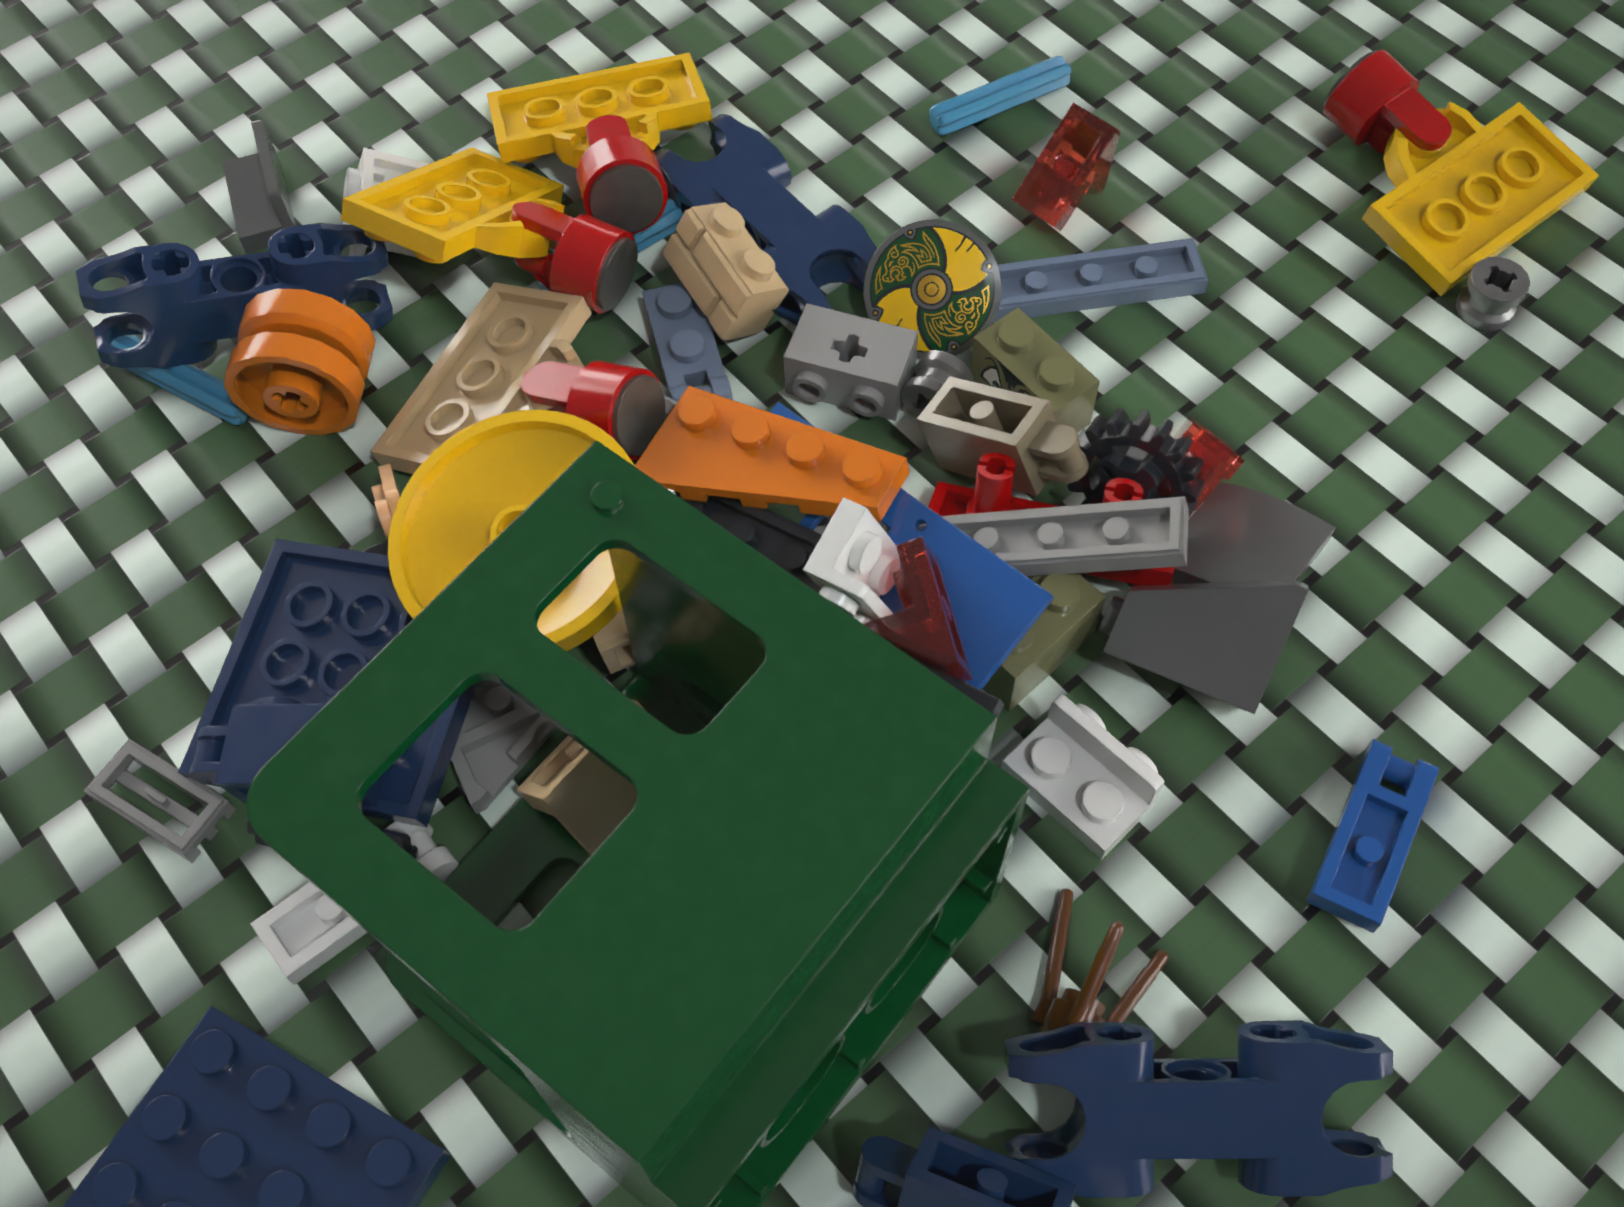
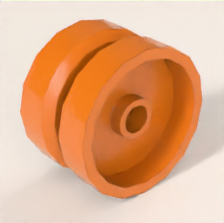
[224,288,376,435]

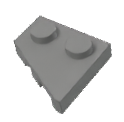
[451,680,558,814]

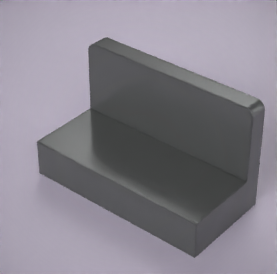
[222,119,296,253]

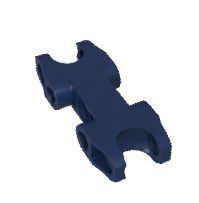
[655,114,877,326]
[76,223,393,368]
[1004,1020,1393,1198]

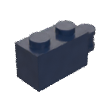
[189,696,382,806]
[853,1126,1077,1207]

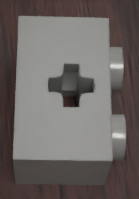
[783,303,918,421]

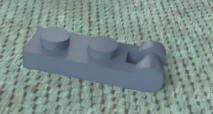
[642,283,733,402]

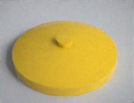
[388,410,635,652]

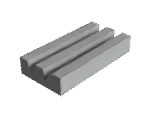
[84,739,236,863]

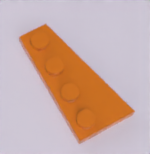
[635,386,910,522]

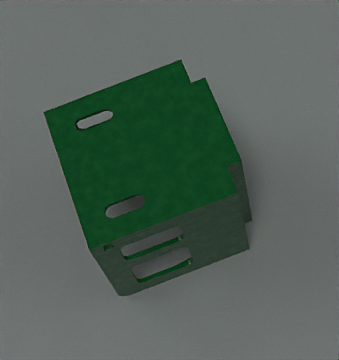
[246,440,1030,1207]

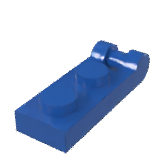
[1306,739,1439,933]

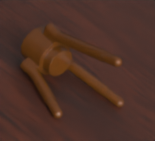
[1031,888,1169,1033]

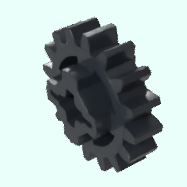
[1067,408,1206,519]

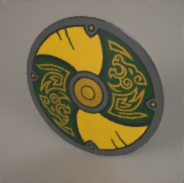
[863,219,1002,359]

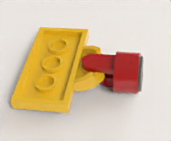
[1323,50,1599,296]
[486,52,712,234]
[341,147,638,314]

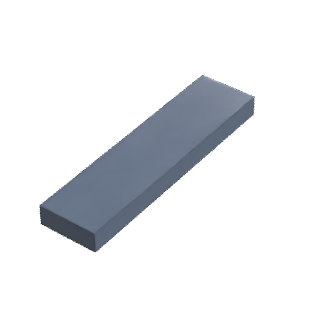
[993,238,1209,323]

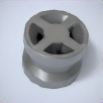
[1456,257,1530,331]
[901,350,974,418]

